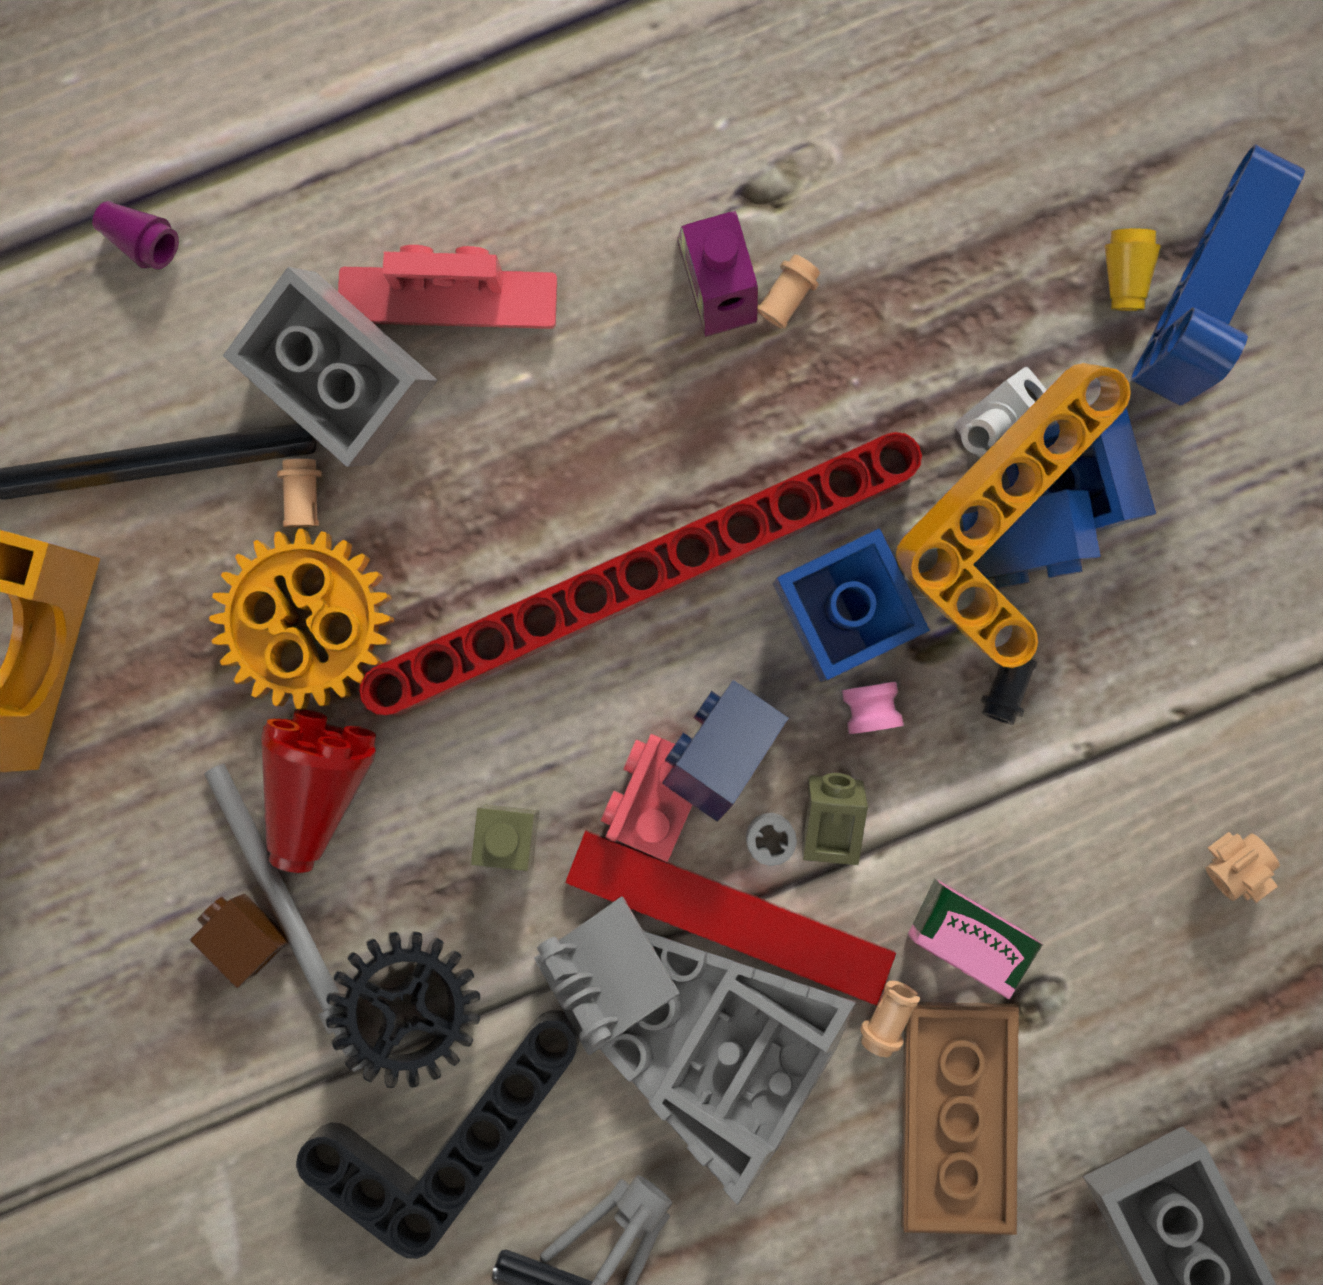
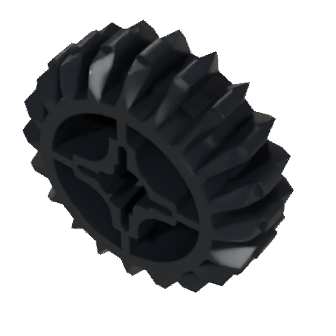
[325,931,480,1088]

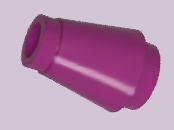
[92,201,179,270]

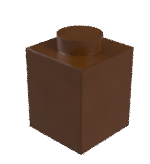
[190,893,288,988]

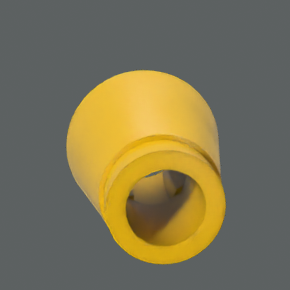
[1104,228,1161,311]

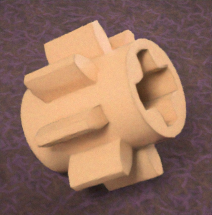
[1205,832,1280,903]

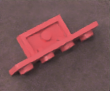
[338,245,557,329]

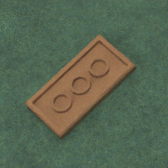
[901,1002,1019,1235]

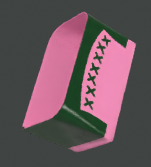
[908,879,1043,999]

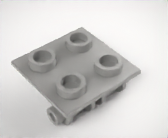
[534,897,680,1055]

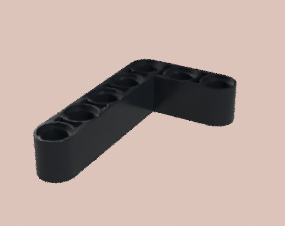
[296,1010,579,1259]

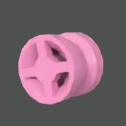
[842,682,904,734]

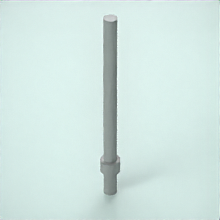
[204,764,368,1072]

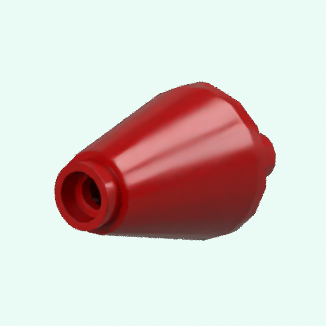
[261,709,376,873]

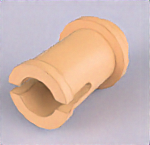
[758,254,820,329]
[277,459,322,528]
[860,980,920,1057]

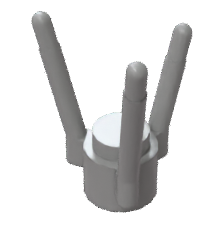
[540,1175,673,1285]

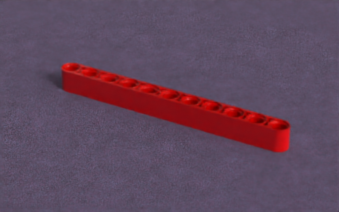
[359,432,922,716]

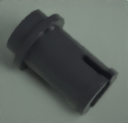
[981,658,1038,725]

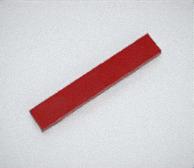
[565,830,897,1006]

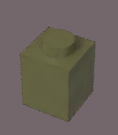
[471,804,540,871]

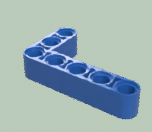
[1131,144,1305,406]

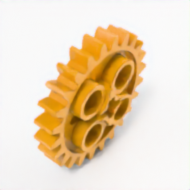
[209,529,394,709]

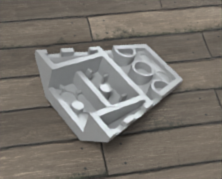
[600,931,857,1205]

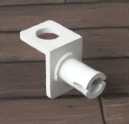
[955,367,1046,458]

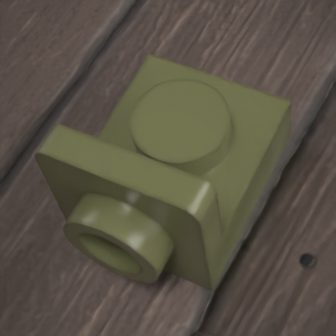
[802,773,868,865]

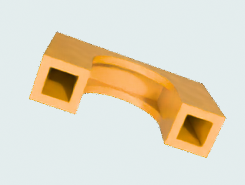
[0,530,100,772]

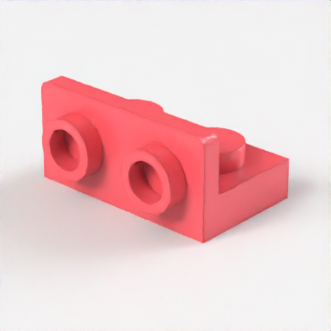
[601,733,692,862]

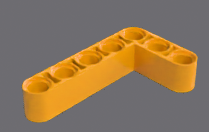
[895,363,1131,668]

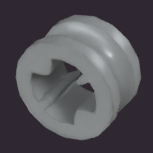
[746,813,797,866]

